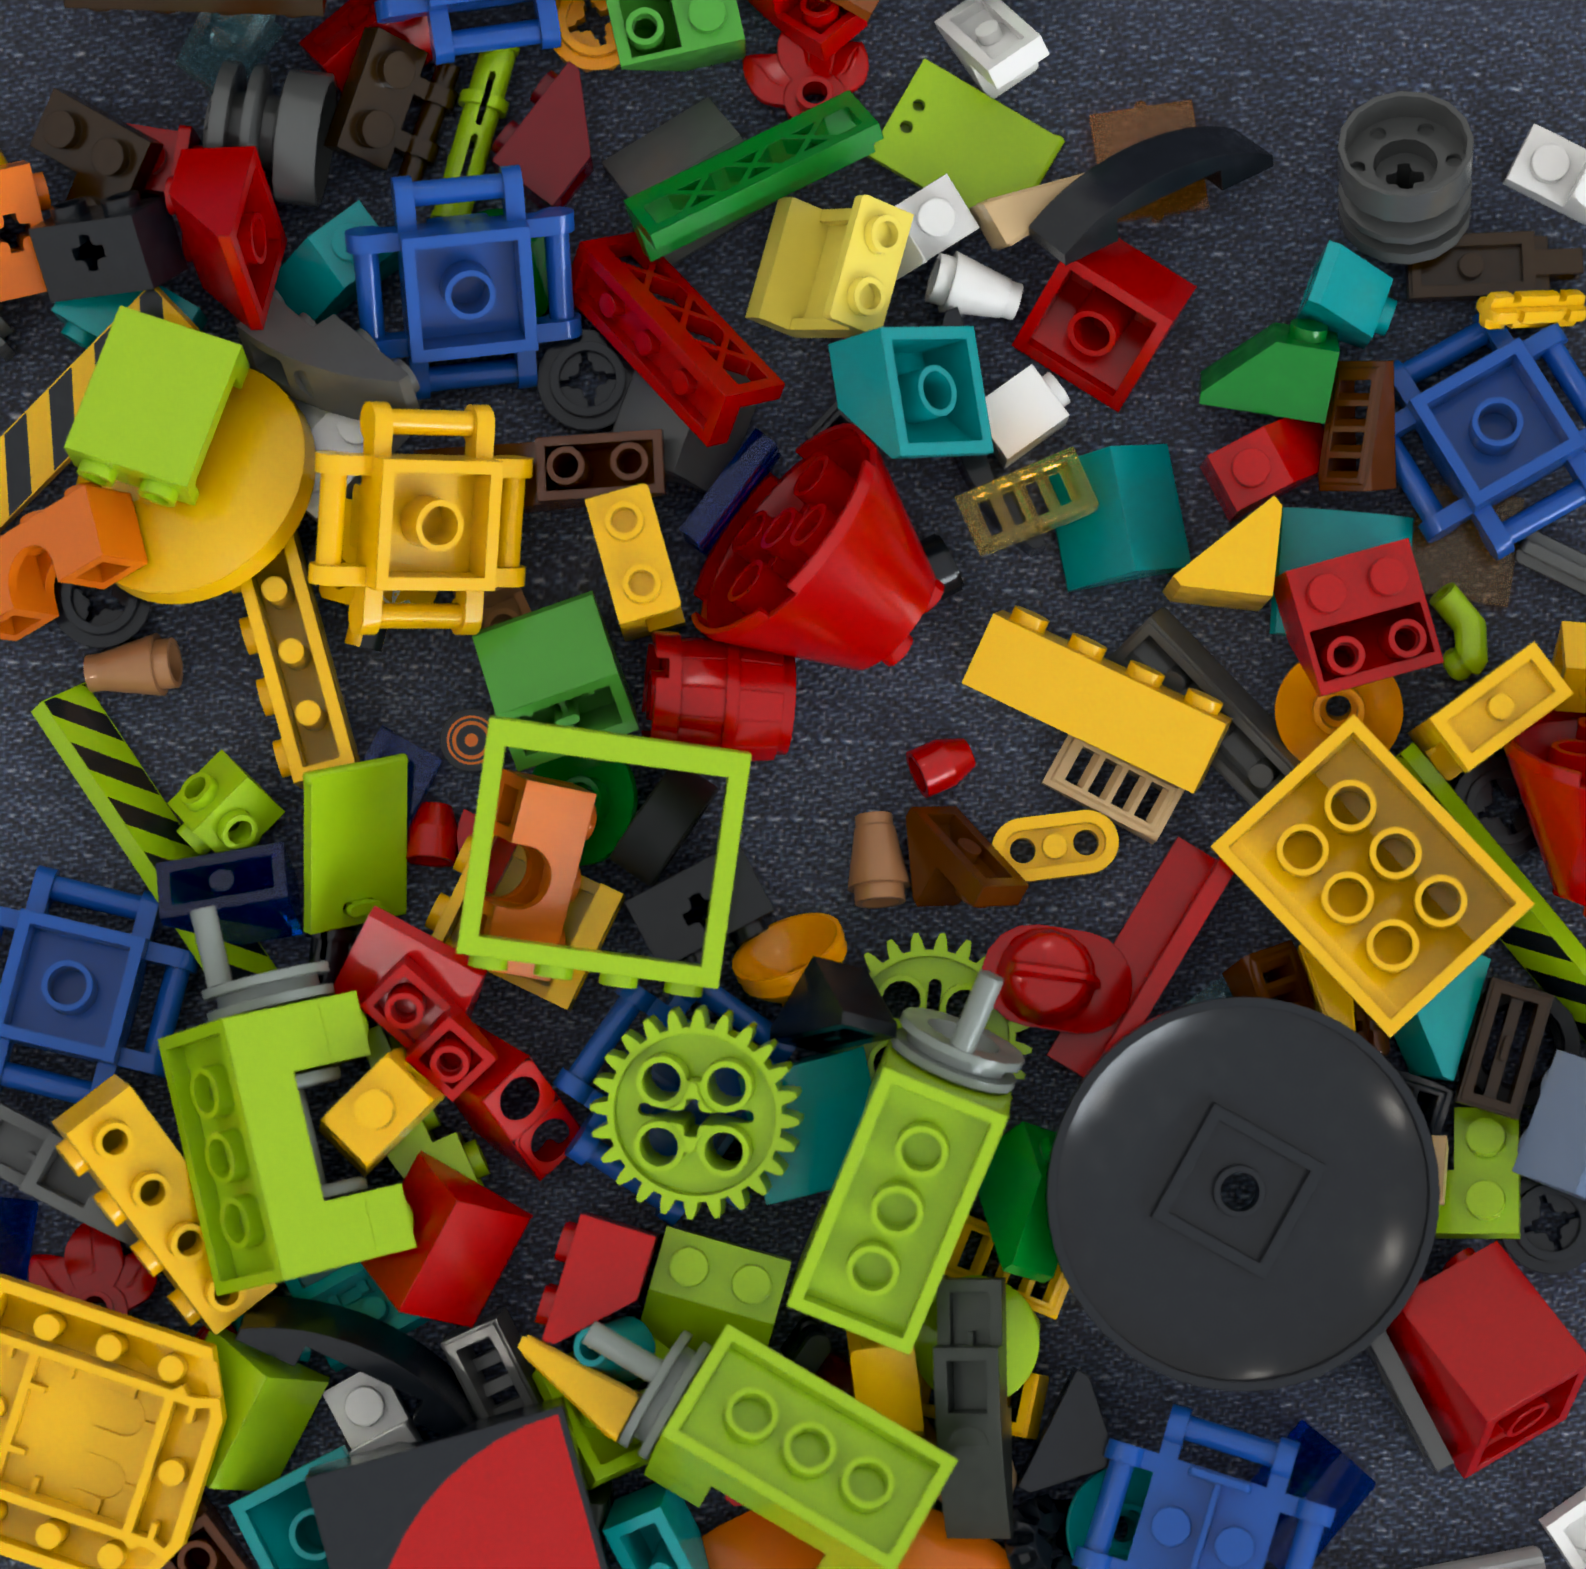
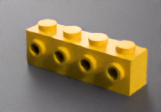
[231,530,360,789]
[962,605,1233,794]
[51,1074,278,1335]

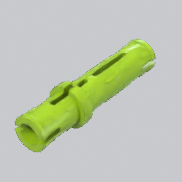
[430,47,520,218]

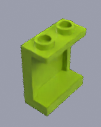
[64,305,250,507]

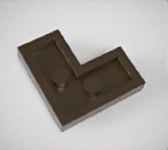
[30,88,164,206]

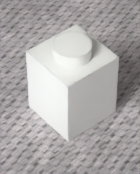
[985,364,1070,469]

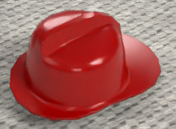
[981,924,1133,1034]

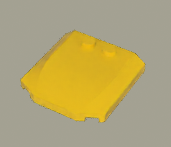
[0,1273,227,1569]

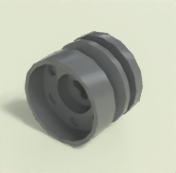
[203,59,337,207]
[1338,91,1474,264]

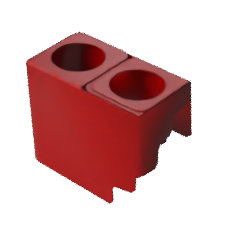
[453,1024,580,1181]

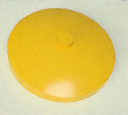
[76,368,316,605]

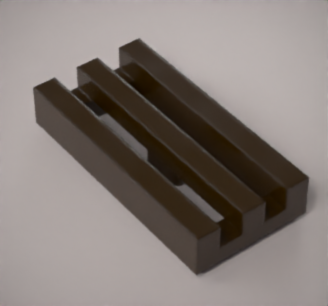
[1453,977,1554,1120]

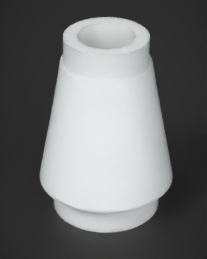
[925,251,1023,320]

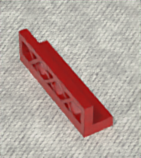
[572,232,785,447]
[1045,837,1234,1078]

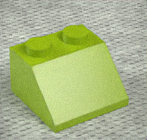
[641,1225,792,1352]

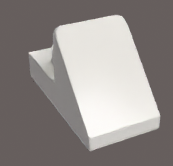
[934,0,1050,99]
[1503,123,1586,225]
[895,174,980,280]
[323,1372,423,1456]

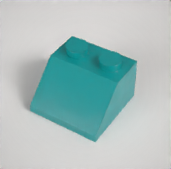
[828,326,994,459]

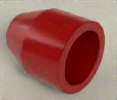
[906,738,976,798]
[406,802,458,868]

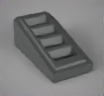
[440,1307,544,1420]

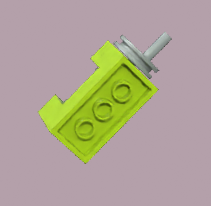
[157,905,416,1296]
[787,970,1025,1355]
[582,1320,958,1569]

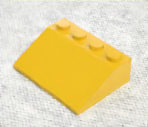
[1210,714,1535,1038]

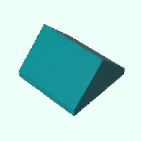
[1043,444,1191,593]
[228,1445,349,1569]

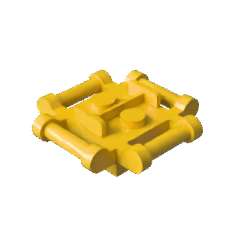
[308,401,534,635]

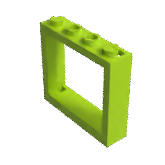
[456,715,752,998]

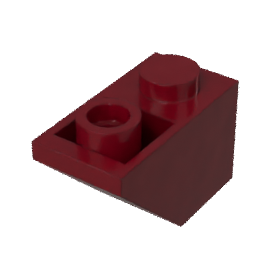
[491,61,594,209]

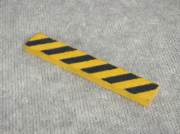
[0,286,200,533]

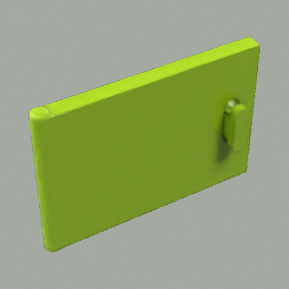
[867,58,1065,210]
[303,753,408,935]

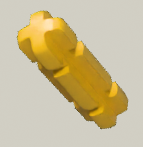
[1476,289,1586,330]

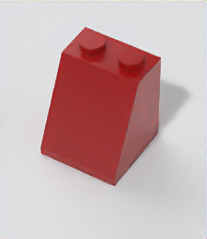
[1385,1241,1586,1479]

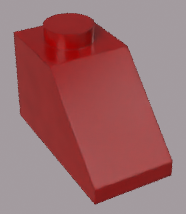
[1200,418,1324,523]

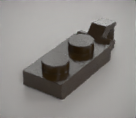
[1405,231,1584,303]

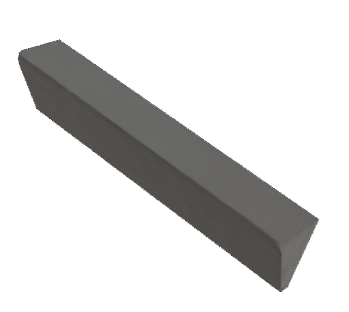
[1109,607,1301,807]

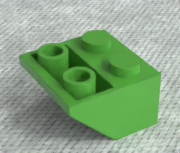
[606,0,746,71]
[472,591,639,772]

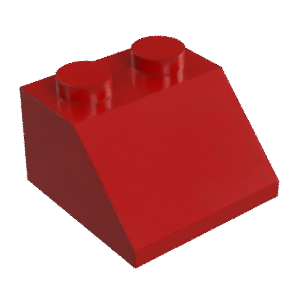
[165,146,287,330]
[1011,238,1197,412]

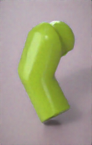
[1429,582,1488,681]

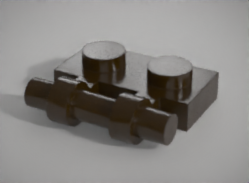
[323,27,461,181]

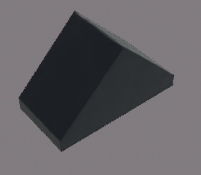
[769,956,897,1053]
[1017,1367,1109,1493]

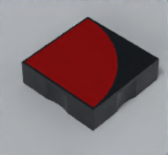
[305,1396,611,1569]

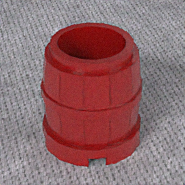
[641,631,796,761]

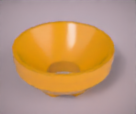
[732,913,847,1006]

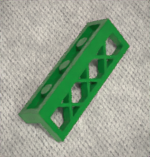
[623,90,884,262]

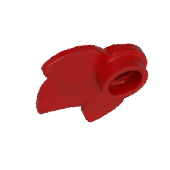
[743,31,869,119]
[28,1223,158,1315]

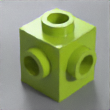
[167,749,285,866]

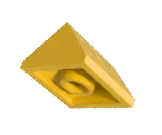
[1162,496,1282,611]

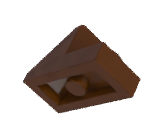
[906,806,1029,908]

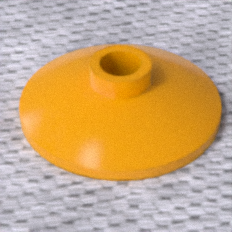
[1275,662,1403,762]

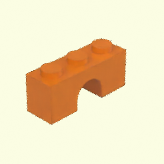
[0,482,148,642]
[468,768,597,981]

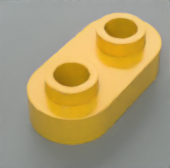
[991,810,1119,883]

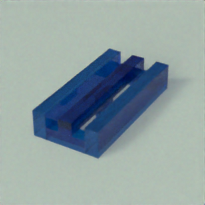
[679,428,781,556]

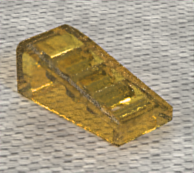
[955,446,1099,557]

